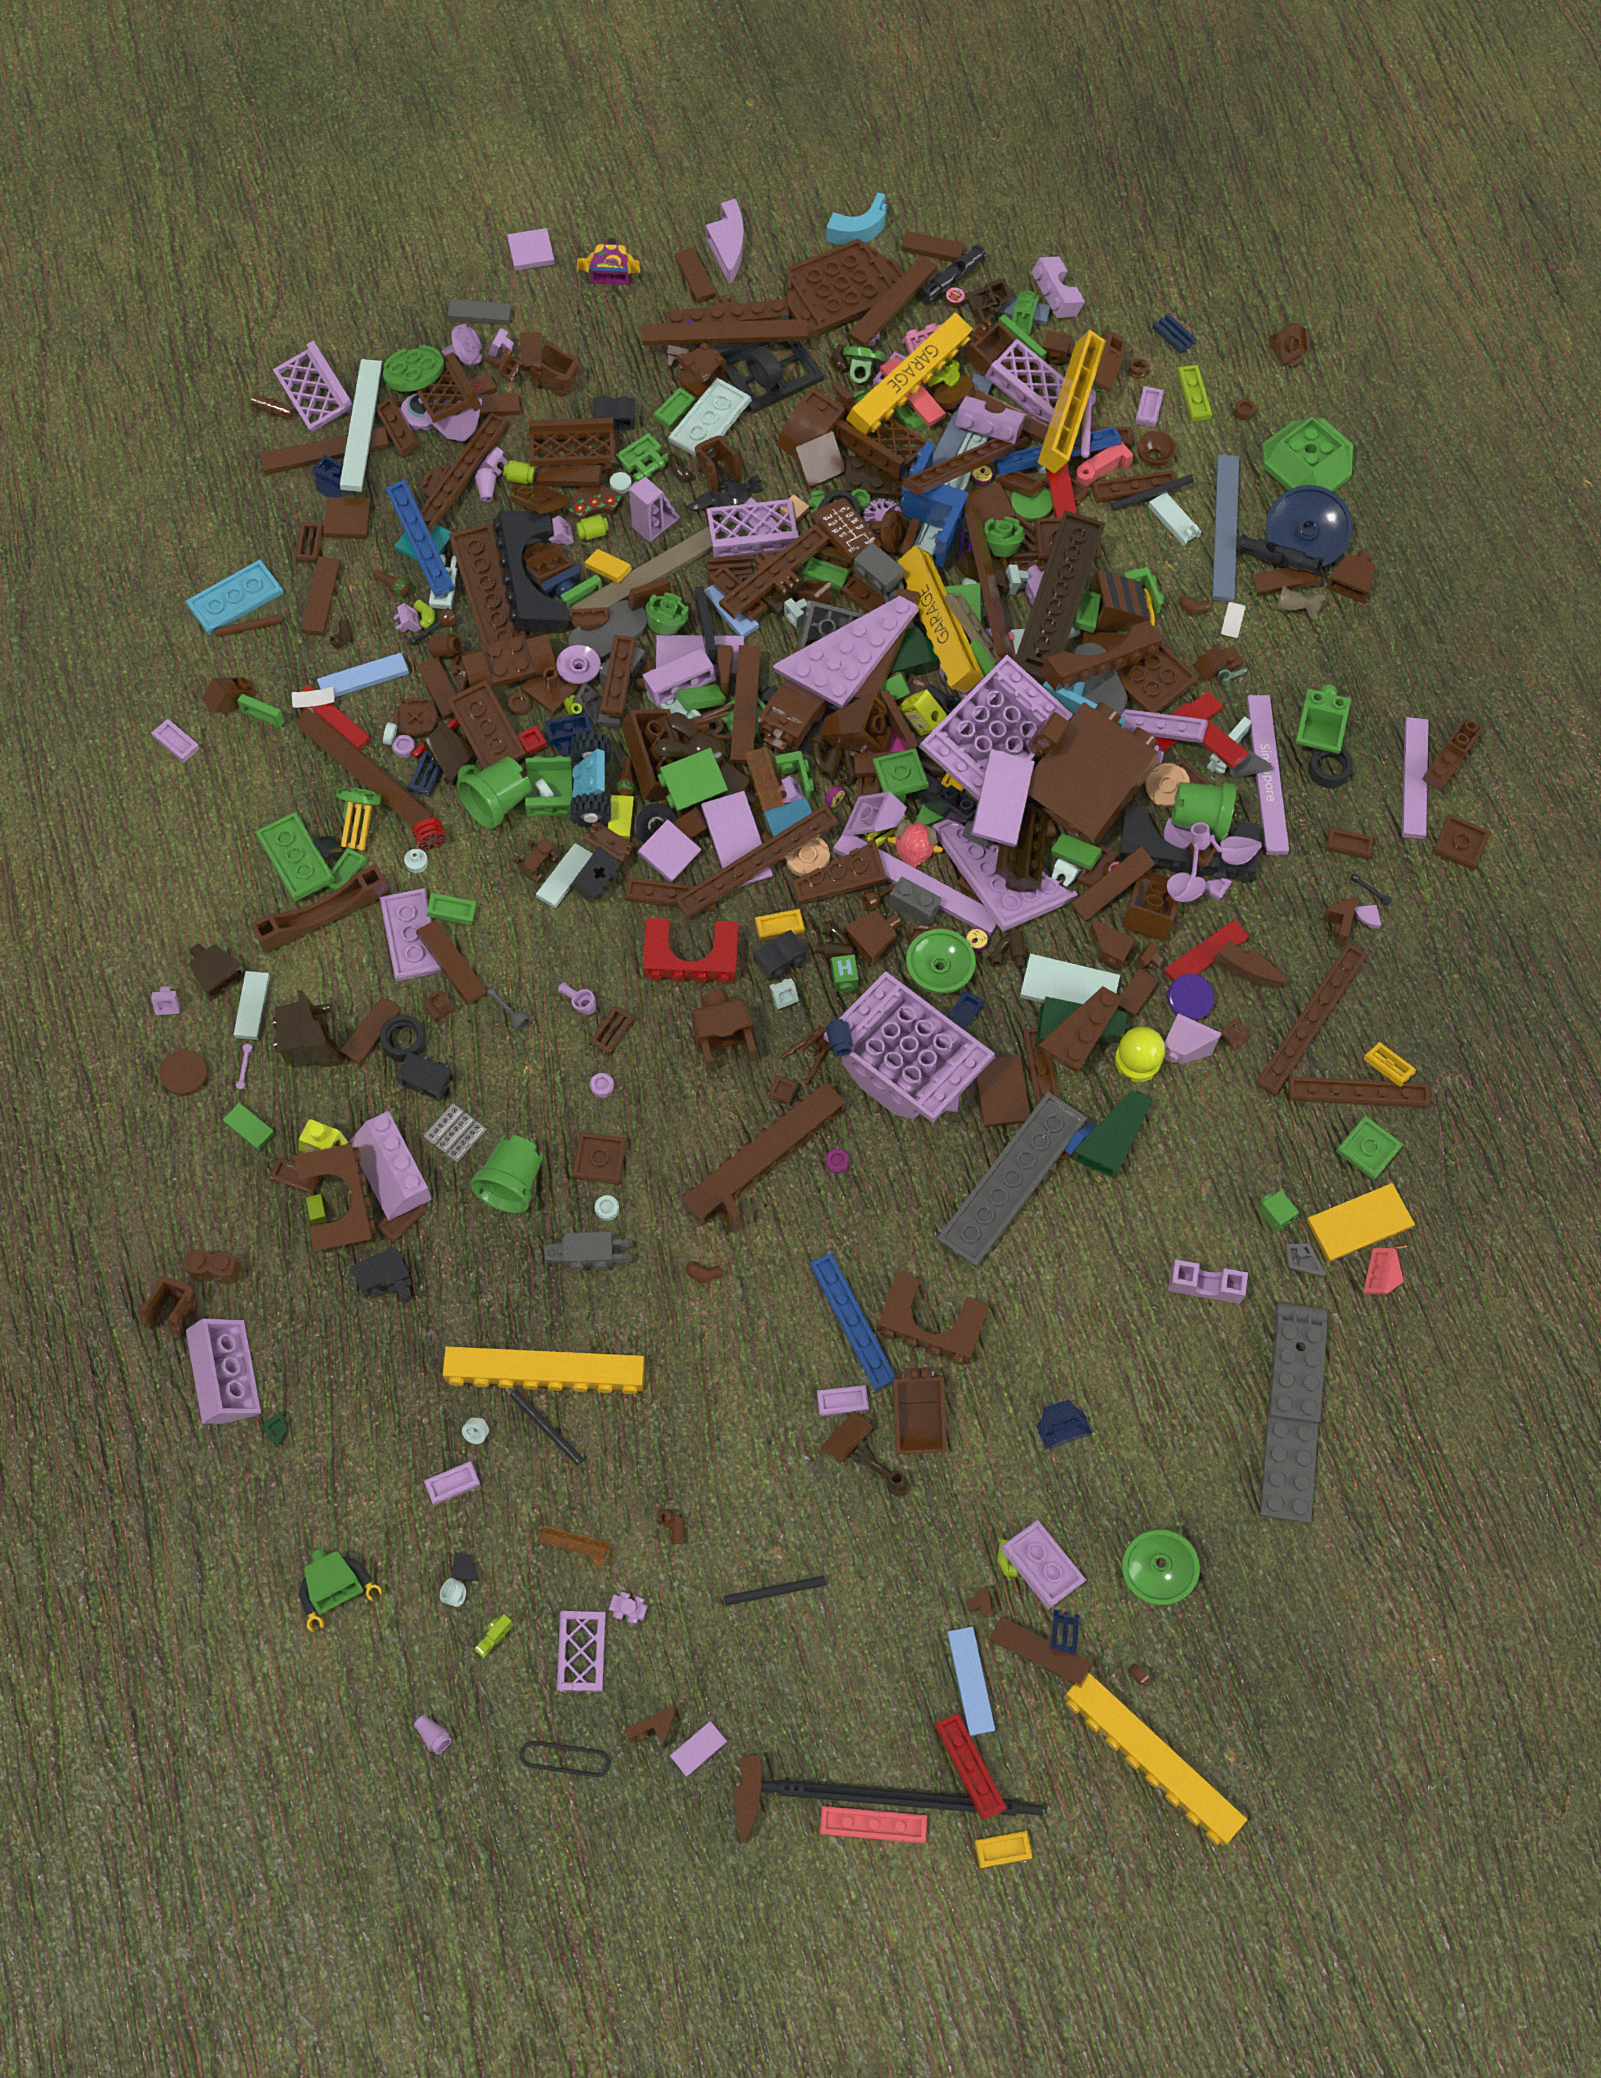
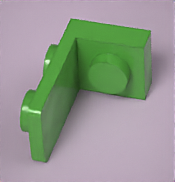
[1012,291,1039,334]
[1123,567,1164,614]
[775,751,814,800]

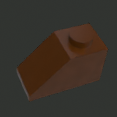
[1089,920,1135,971]

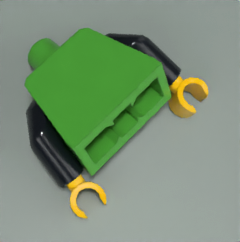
[299,1549,382,1632]

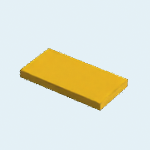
[1306,1183,1415,1262]

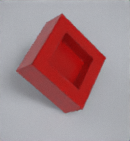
[517,726,547,756]

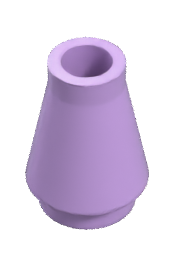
[475,468,496,502]
[414,1715,452,1754]

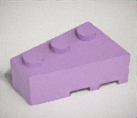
[629,477,680,542]

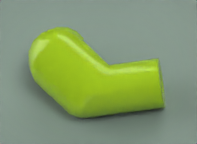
[414,599,435,629]
[564,695,582,717]
[997,1540,1020,1578]

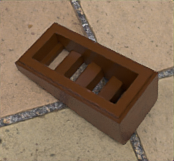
[716,644,733,695]

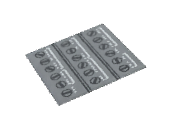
[424,1104,487,1162]

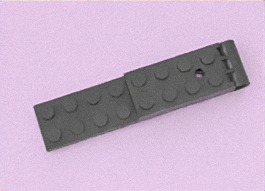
[1259,1302,1327,1524]

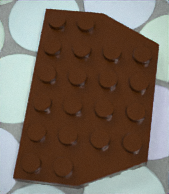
[787,239,904,338]

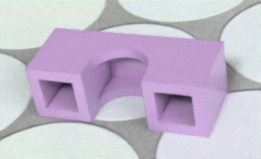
[1031,256,1085,318]
[955,396,1026,444]
[1168,1259,1248,1304]

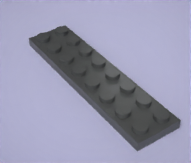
[937,1092,1087,1268]

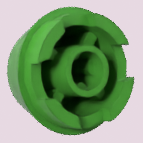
[984,516,1025,557]
[646,593,688,635]

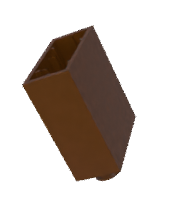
[1026,702,1158,847]

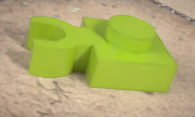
[475,1614,514,1658]

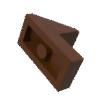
[1194,645,1243,682]
[1322,896,1358,946]
[625,1706,676,1749]

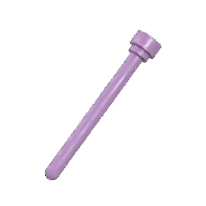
[1081,388,1096,458]

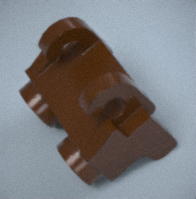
[514,839,559,884]

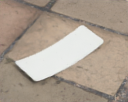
[1221,602,1245,638]
[292,687,334,708]

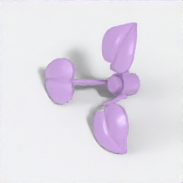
[1164,818,1261,902]

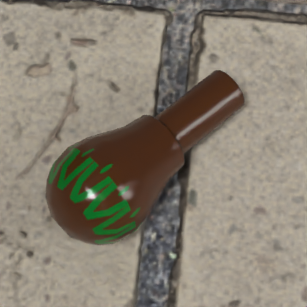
[373,569,410,597]
[616,758,636,796]

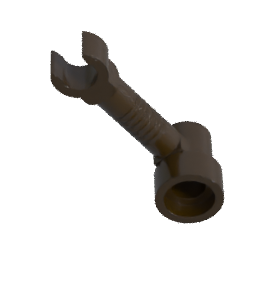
[850,1444,910,1497]

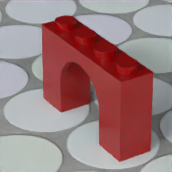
[643,918,739,984]

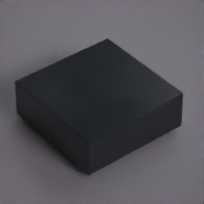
[313,836,345,859]

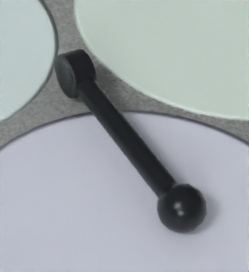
[1350,873,1391,905]

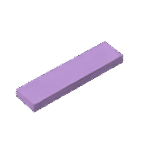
[1121,709,1208,743]

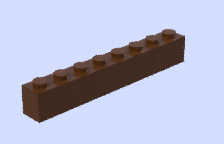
[682,1082,845,1226]

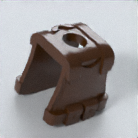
[530,341,579,397]
[676,343,726,399]
[695,435,743,492]
[138,1276,197,1340]

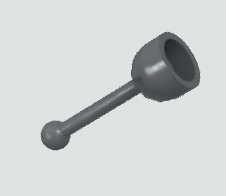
[487,988,531,1032]

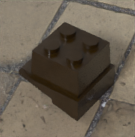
[273,990,343,1068]

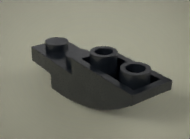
[913,772,978,822]

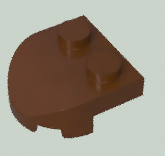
[523,542,575,586]

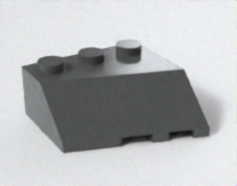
[797,600,865,652]

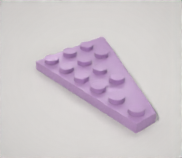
[773,596,919,708]
[932,819,1078,932]

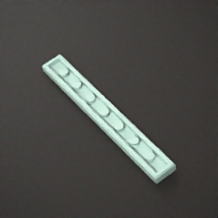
[340,359,382,492]
[913,430,990,558]

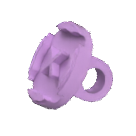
[441,323,482,366]

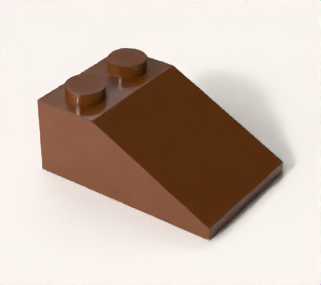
[1122,870,1178,941]

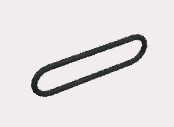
[520,1741,610,1777]

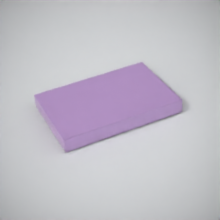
[1000,1520,1086,1610]

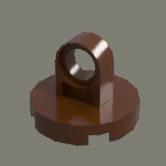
[1269,322,1310,366]
[869,510,907,554]

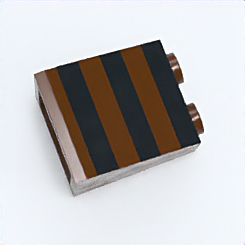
[1088,570,1150,632]

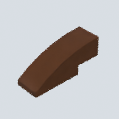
[1213,940,1288,989]
[733,1755,762,1844]

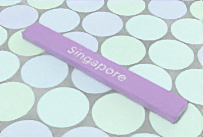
[1247,695,1289,855]

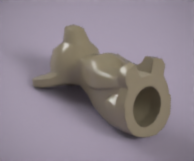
[1276,586,1325,620]

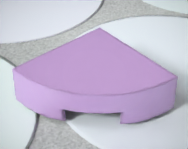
[1204,878,1232,901]
[1354,905,1381,929]

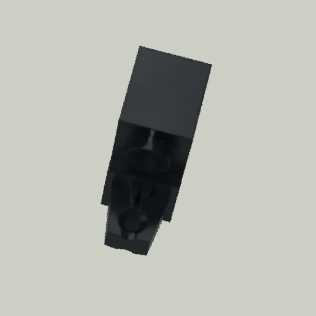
[351,1246,412,1304]

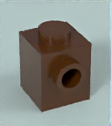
[1043,330,1074,365]

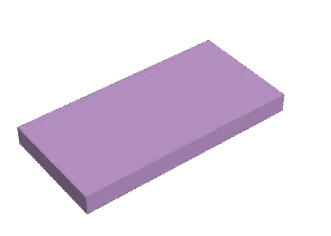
[656,635,744,677]
[971,749,1034,847]
[701,791,773,887]
[380,888,442,982]

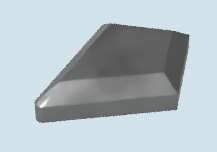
[574,682,601,726]
[1285,1243,1326,1277]

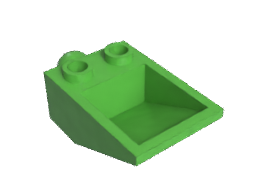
[1296,684,1351,754]

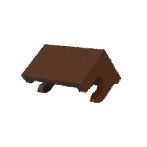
[584,822,636,865]

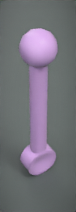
[236,1044,253,1090]

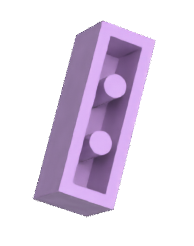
[643,648,716,706]

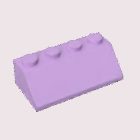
[349,1111,432,1221]
[186,1319,261,1424]

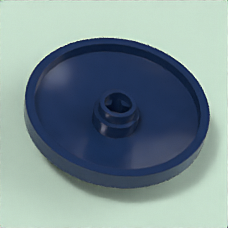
[1265,485,1353,569]

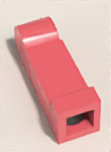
[1075,441,1133,488]

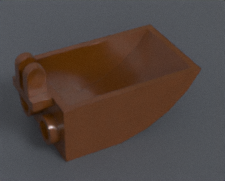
[965,319,1039,382]
[776,387,847,460]
[758,680,828,755]
[891,1367,947,1455]

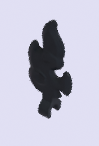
[687,475,763,510]

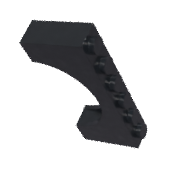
[492,510,570,633]
[1118,805,1261,882]

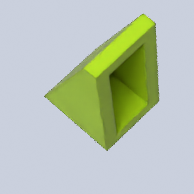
[306,1194,328,1225]

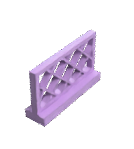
[985,339,1064,422]
[273,340,353,432]
[707,499,798,558]

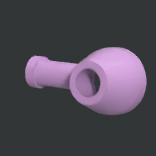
[558,982,596,1015]

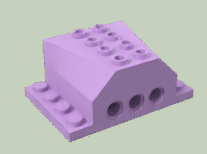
[919,655,1073,800]
[824,971,995,1123]

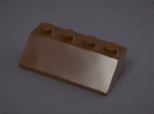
[621,709,683,800]

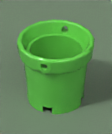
[457,757,532,829]
[1171,782,1236,842]
[470,1135,544,1213]

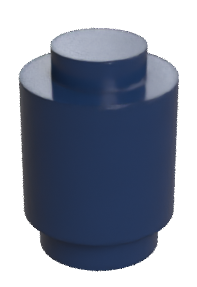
[826,1019,854,1056]

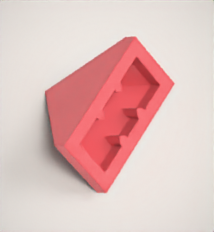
[1363,1248,1404,1294]

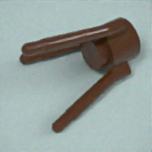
[689,704,734,740]
[781,1026,830,1085]

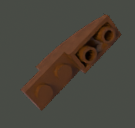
[1093,328,1126,392]
[1422,717,1484,790]

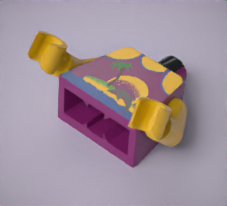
[577,238,640,285]

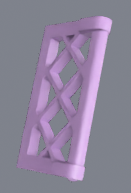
[557,1610,605,1692]

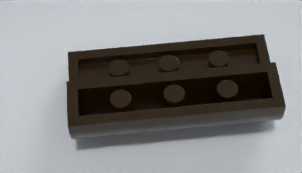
[996,804,1048,892]

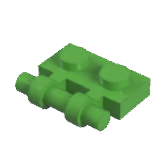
[615,433,669,482]

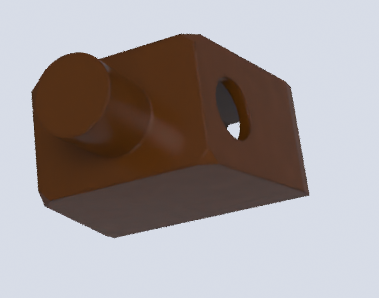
[1326,550,1376,604]
[844,911,901,967]

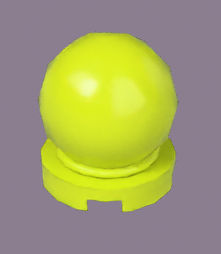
[1115,1026,1165,1082]

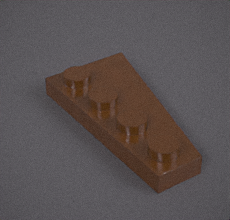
[793,839,887,905]
[1036,986,1123,1073]

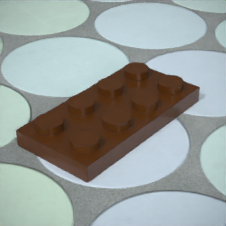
[446,680,527,769]

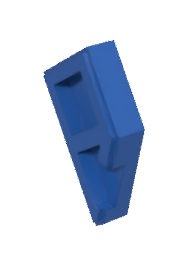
[1065,1122,1097,1155]

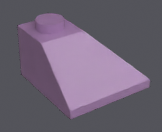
[424,398,482,442]
[843,792,907,836]
[1164,1014,1221,1064]

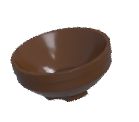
[1137,431,1176,466]

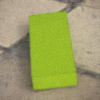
[1177,365,1212,422]

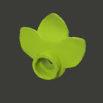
[927,359,960,387]

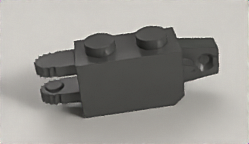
[545,1232,632,1271]

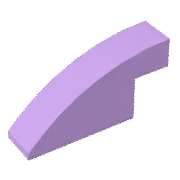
[706,199,743,284]

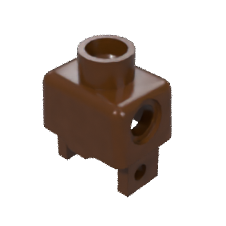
[692,990,757,1071]

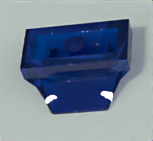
[312,454,348,498]
[544,712,592,756]
[1036,1399,1092,1450]

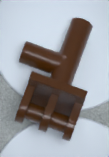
[485,348,525,383]

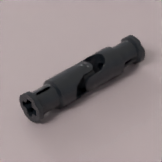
[918,244,987,305]
[1236,534,1323,576]

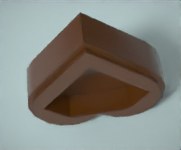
[1188,842,1217,867]

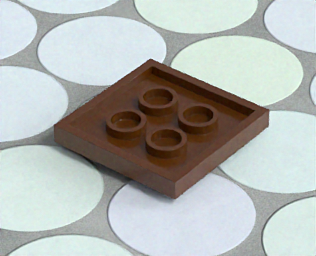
[1116,643,1199,713]

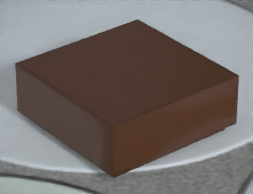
[1219,1018,1251,1051]
[768,1075,798,1106]

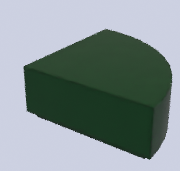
[261,1411,287,1447]

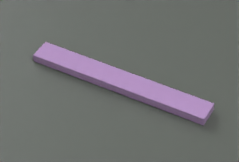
[833,834,997,936]

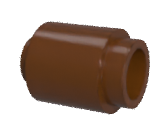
[428,634,462,657]

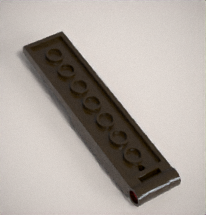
[1014,510,1105,686]

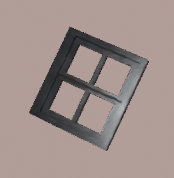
[715,315,824,414]

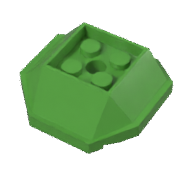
[1261,417,1353,492]

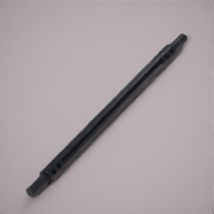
[761,1780,1043,1816]

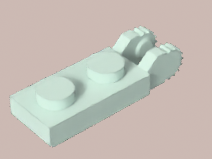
[429,555,458,610]

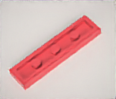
[880,357,946,427]
[820,1806,927,1844]

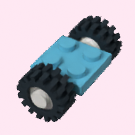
[570,731,611,828]

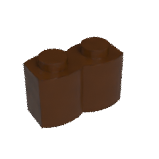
[1028,712,1070,757]
[184,1250,241,1285]

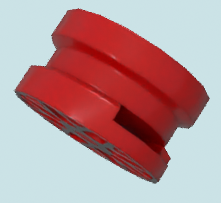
[412,818,447,850]

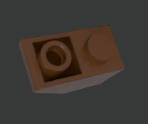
[201,677,257,713]

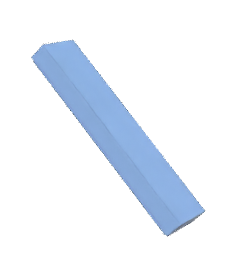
[317,653,409,698]
[947,1627,995,1736]

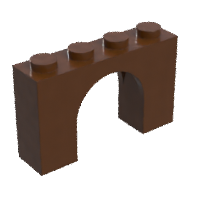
[293,1142,376,1251]
[876,1271,989,1365]

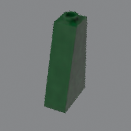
[887,626,940,680]
[1035,996,1129,1048]
[1072,1090,1152,1179]

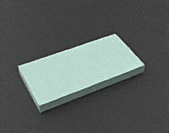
[668,378,751,457]
[1020,954,1120,1004]

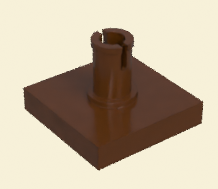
[521,662,582,716]

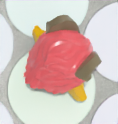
[887,821,943,868]

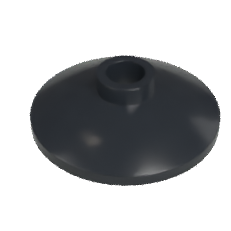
[634,803,677,844]

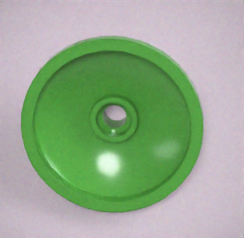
[906,929,976,994]
[1122,1529,1200,1605]

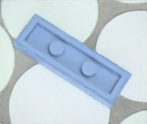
[704,585,759,638]

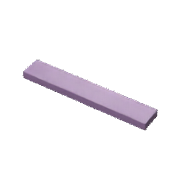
[1402,717,1428,839]

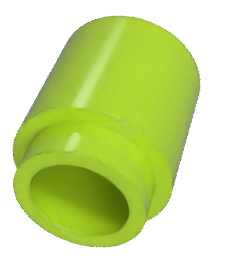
[503,460,535,485]
[576,514,609,541]

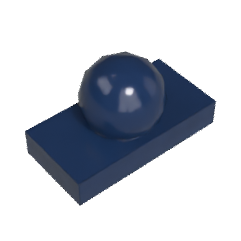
[540,565,581,600]

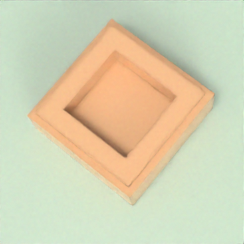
[780,494,810,524]

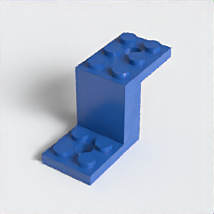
[900,441,968,567]

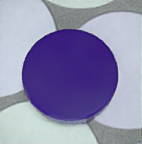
[1166,974,1214,1020]

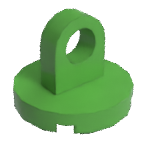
[843,346,884,384]
[335,787,381,827]

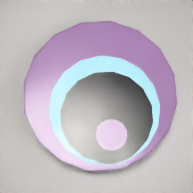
[401,393,437,431]

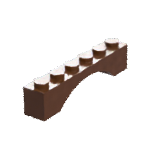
[1040,620,1163,691]
[250,864,390,954]

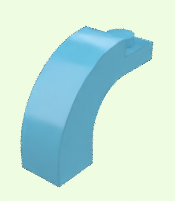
[826,192,887,245]

